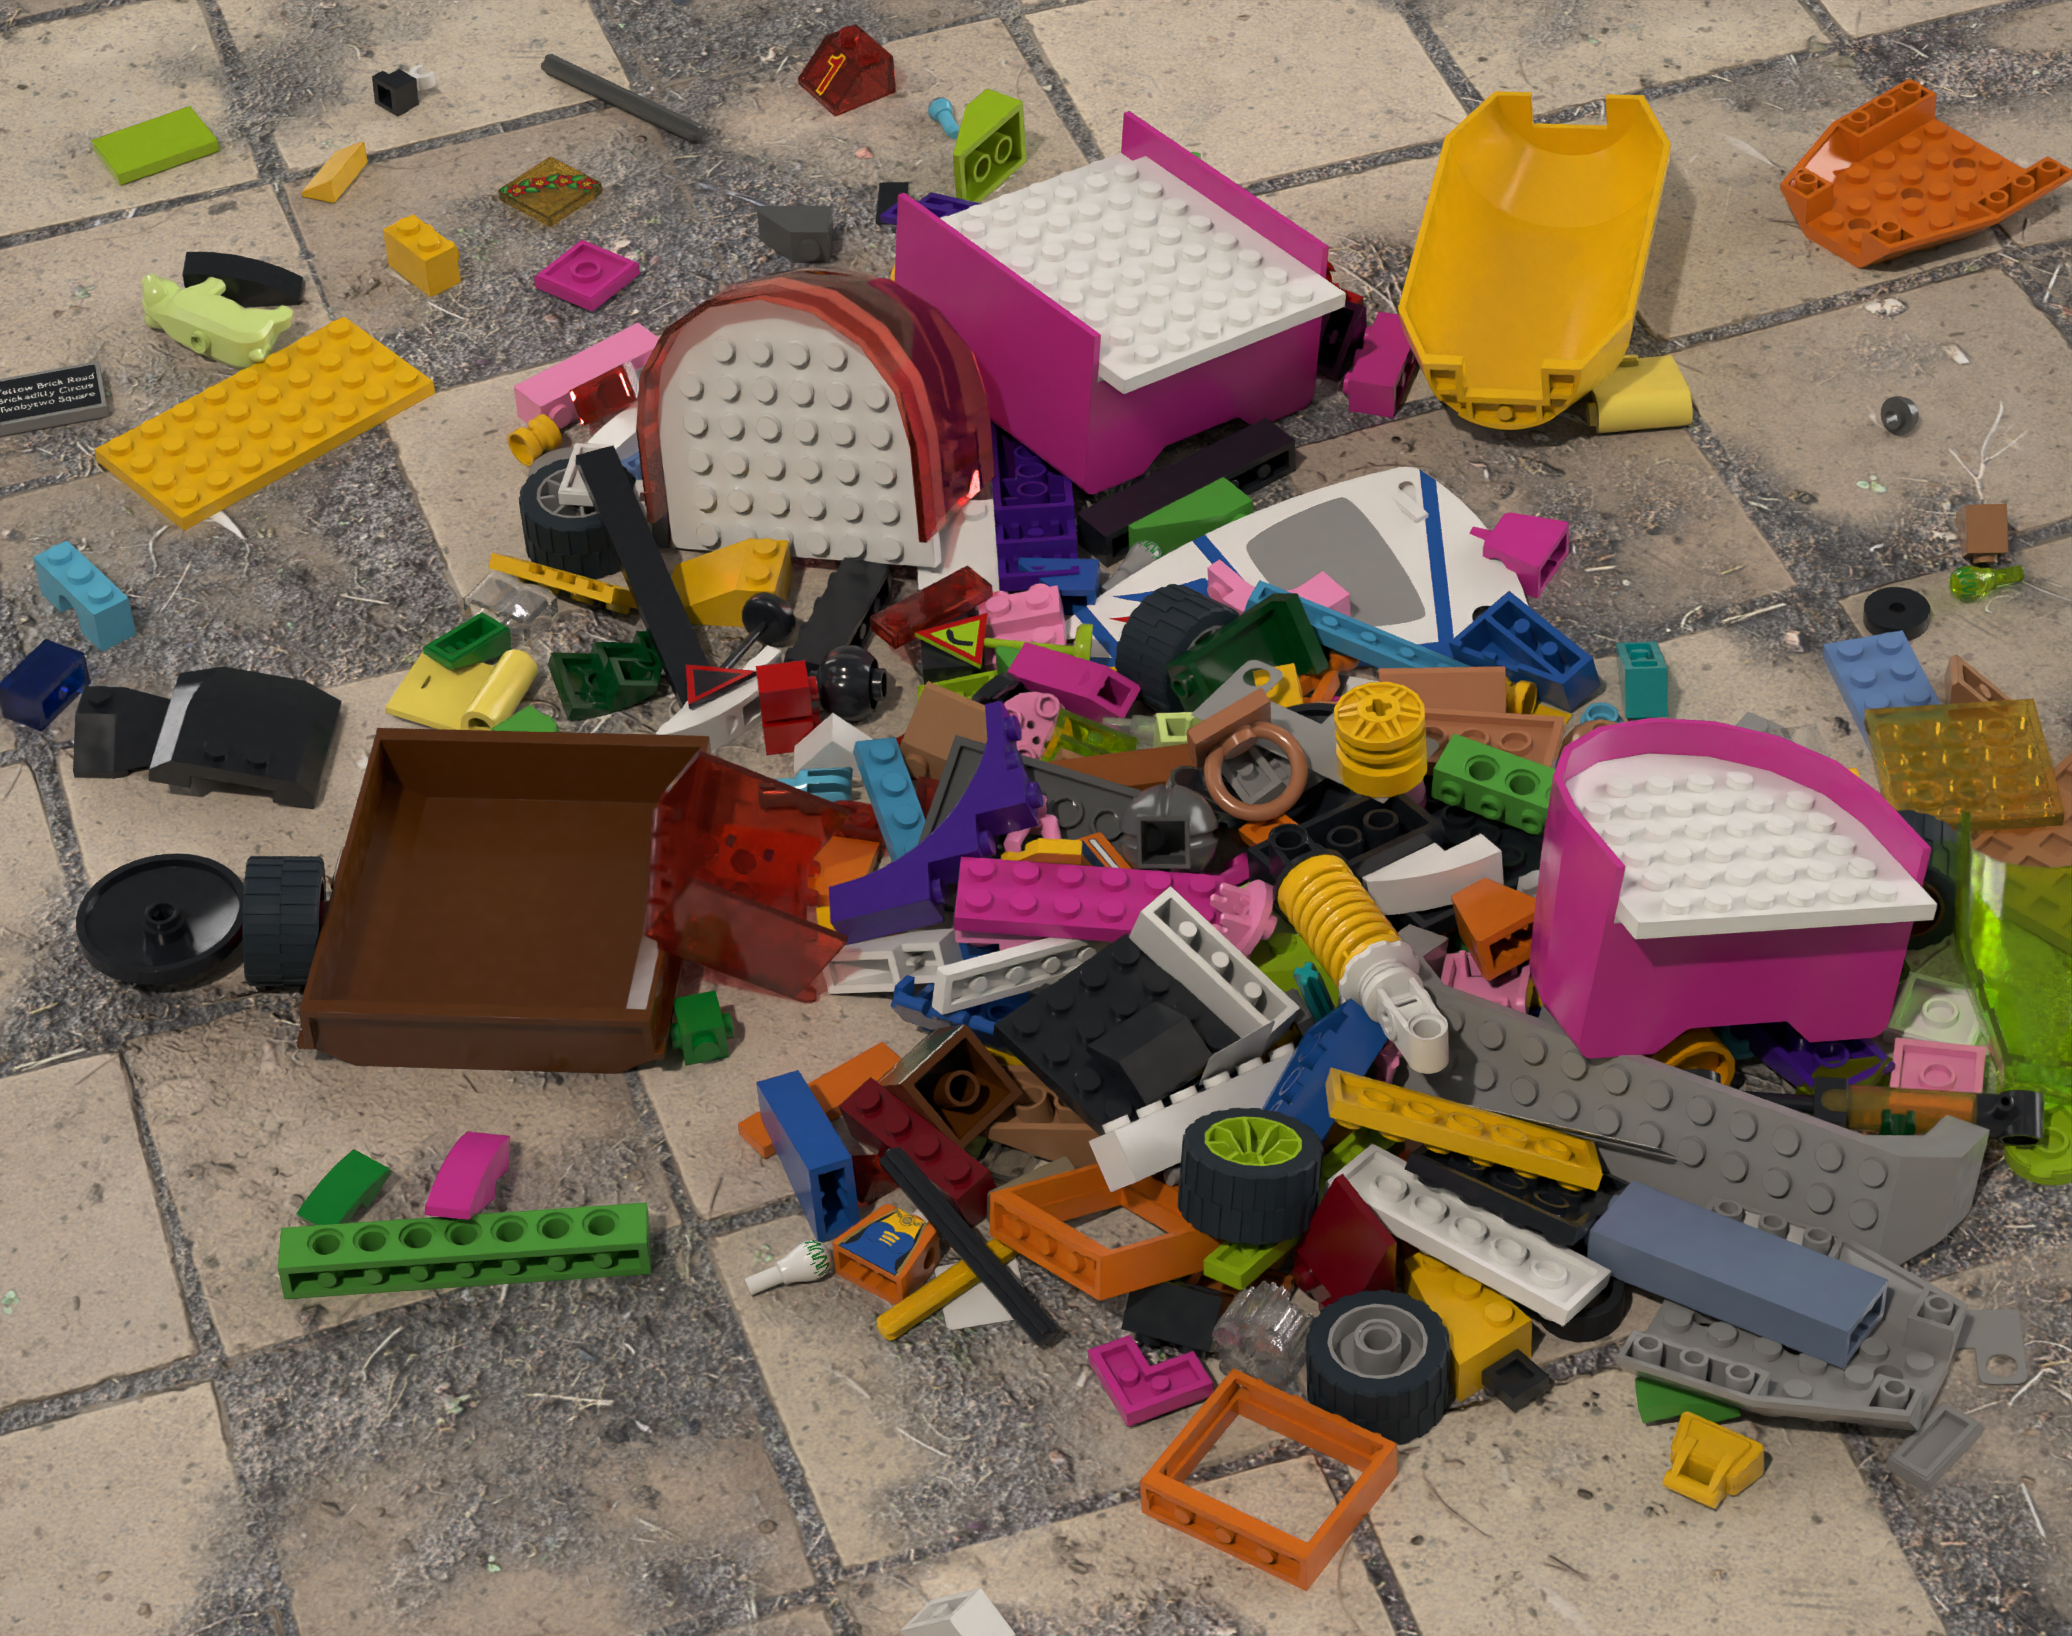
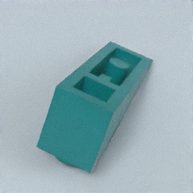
[1616,641,1668,721]

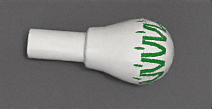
[744,1239,832,1296]

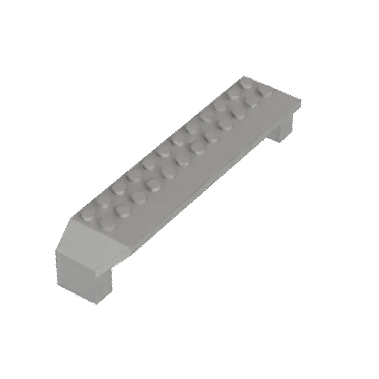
[1368,924,1990,1265]

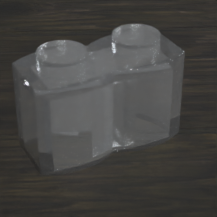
[463,571,559,647]

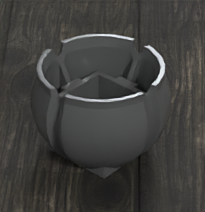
[1119,784,1218,874]

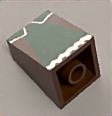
[877,1024,1023,1149]

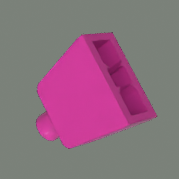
[1469,512,1569,599]

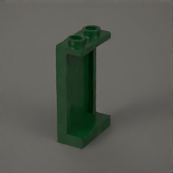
[1165,593,1329,712]

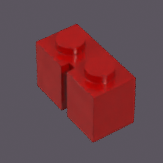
[755,660,821,756]

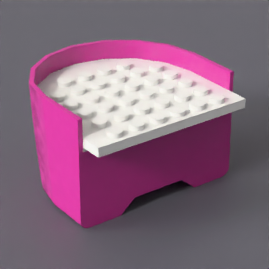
[1530,718,1937,1058]

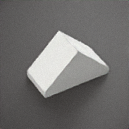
[794,713,873,778]

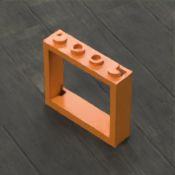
[990,1163,1226,1301]
[1140,1368,1397,1591]

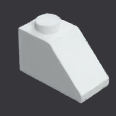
[900,1588,1016,1636]

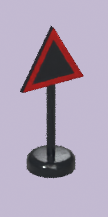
[686,592,796,709]

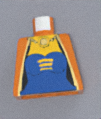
[832,1204,940,1305]

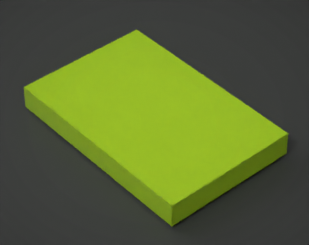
[91,106,220,185]

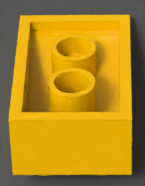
[671,538,793,627]

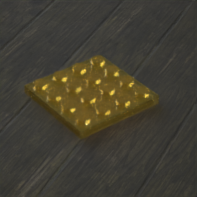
[1864,698,2065,832]

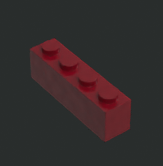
[838,1077,997,1229]

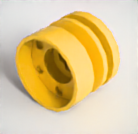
[1334,682,1427,798]

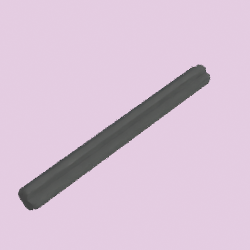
[541,54,706,144]

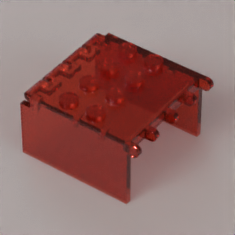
[645,750,851,1003]

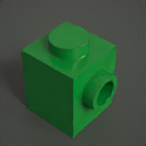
[670,990,734,1066]

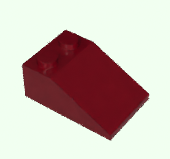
[1292,1174,1397,1313]

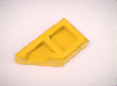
[1001,838,1082,865]

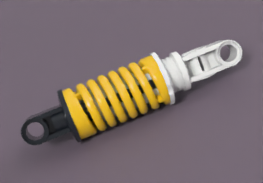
[1268,823,1449,1074]

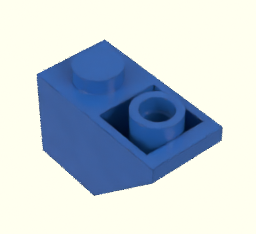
[1018,558,1101,616]

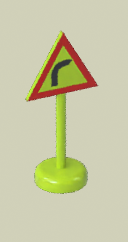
[915,613,1093,669]

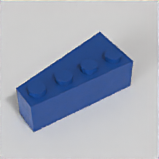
[1262,998,1388,1145]

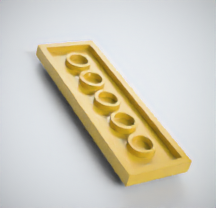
[1325,1067,1603,1191]

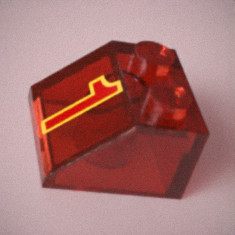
[798,24,896,117]

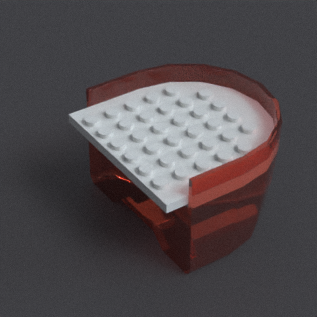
[636,267,995,567]

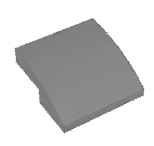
[1221,744,1327,804]

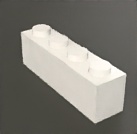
[1129,886,1300,1055]

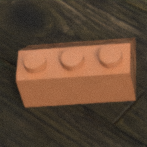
[1379,666,1506,713]

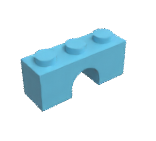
[33,540,136,652]

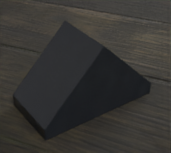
[1316,300,1367,380]

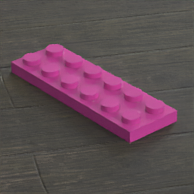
[954,856,1225,942]

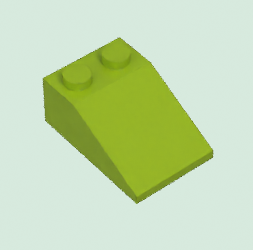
[953,88,1027,203]

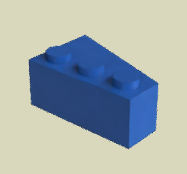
[1449,591,1601,712]

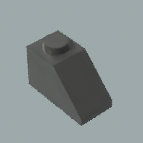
[757,206,834,263]

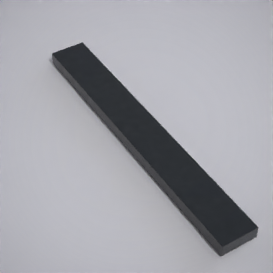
[575,445,709,709]

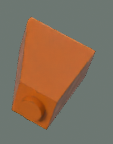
[1451,878,1536,981]

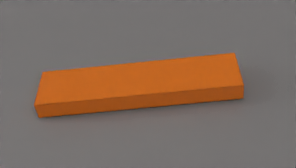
[738,1041,901,1159]

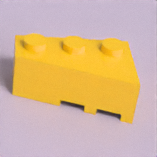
[1404,1251,1532,1403]

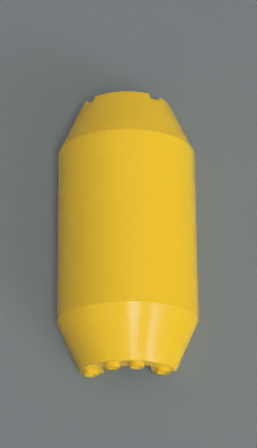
[1398,91,1671,430]

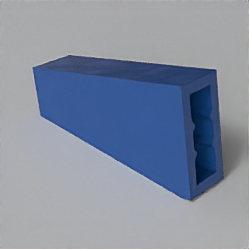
[756,1070,860,1242]

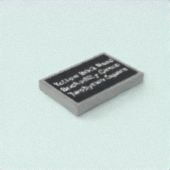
[0,361,109,437]

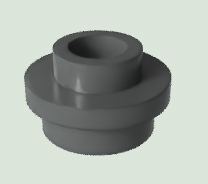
[1881,396,1919,436]

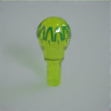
[1948,565,2024,602]

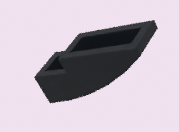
[182,252,304,308]

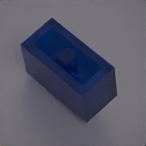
[0,639,91,731]

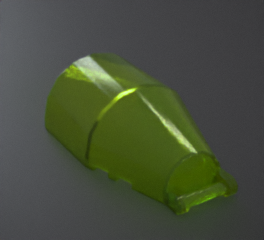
[1953,812,2072,1106]

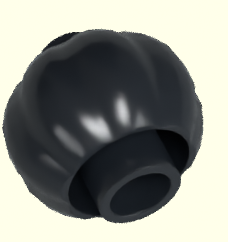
[809,645,888,722]

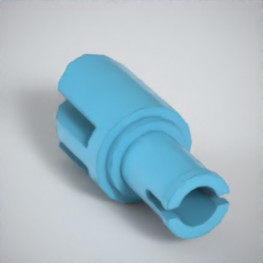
[758,767,853,811]

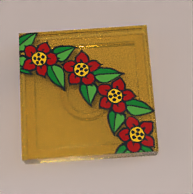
[498,156,602,227]

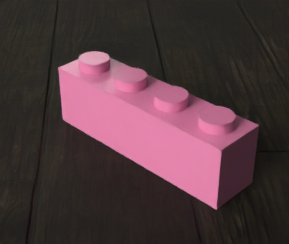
[514,323,667,430]

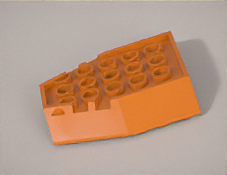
[1780,78,2072,269]

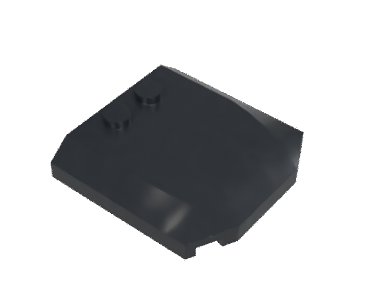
[149,667,342,809]

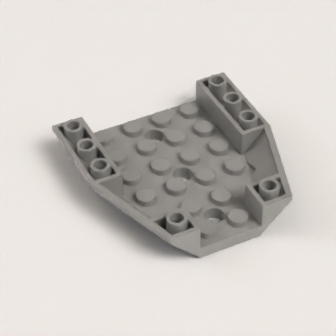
[1616,1195,1968,1431]

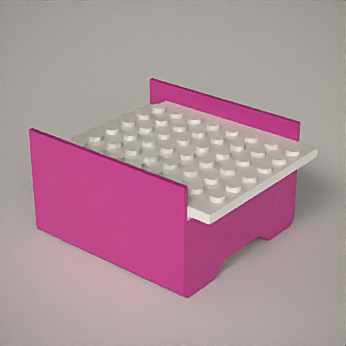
[892,111,1346,495]

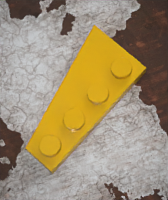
[488,553,637,614]

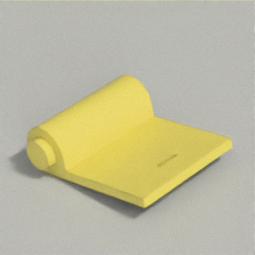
[1586,355,1693,434]
[385,649,538,731]

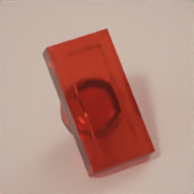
[569,362,645,427]

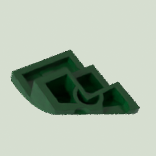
[547,631,663,720]

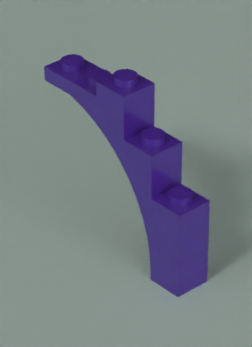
[829,701,1043,945]

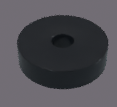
[1863,587,1930,641]

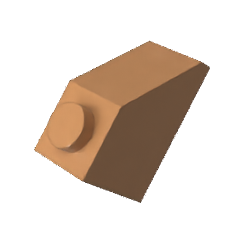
[1956,504,2008,564]

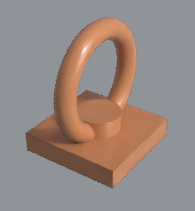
[1186,687,1308,822]

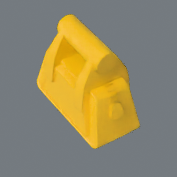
[1662,1411,1764,1509]

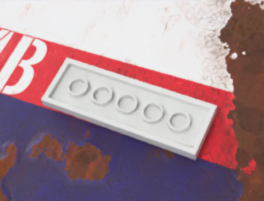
[1322,1144,1612,1326]

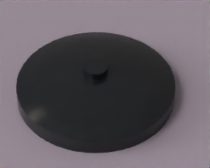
[76,853,244,985]

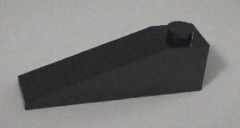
[73,686,171,779]

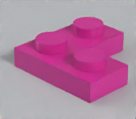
[1088,1335,1214,1427]

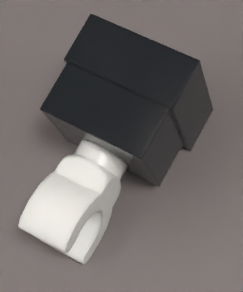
[372,65,435,117]

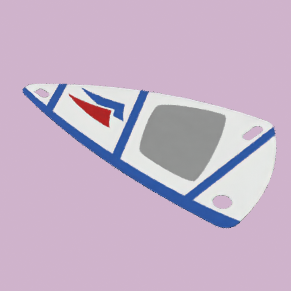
[1065,466,1528,667]

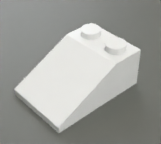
[917,499,999,616]

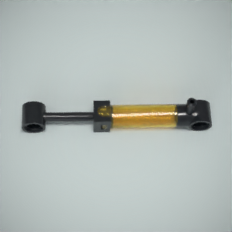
[1684,1069,2044,1147]

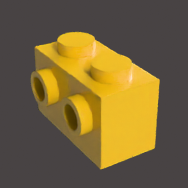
[383,214,461,298]

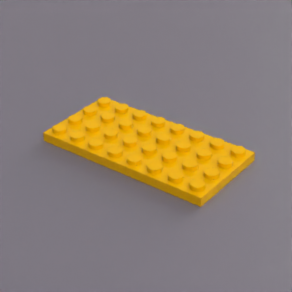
[94,316,435,531]

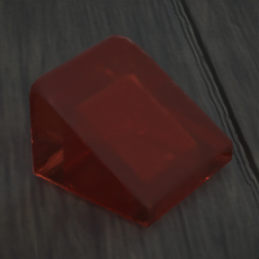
[851,1154,899,1208]

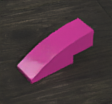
[425,1131,510,1220]

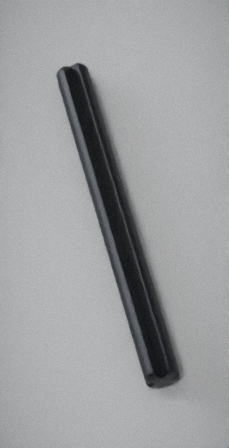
[880,1147,1058,1346]

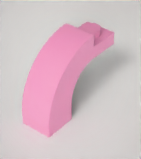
[1207,559,1351,617]

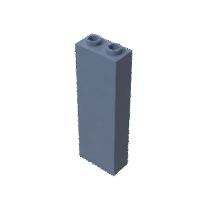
[1584,1180,1888,1368]

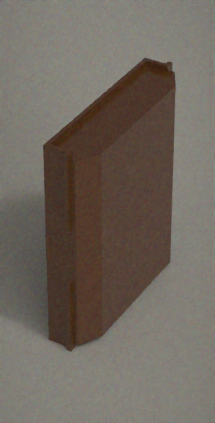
[296,728,722,1074]

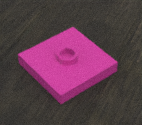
[534,240,640,312]

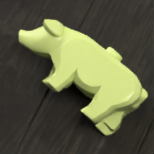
[141,274,293,370]

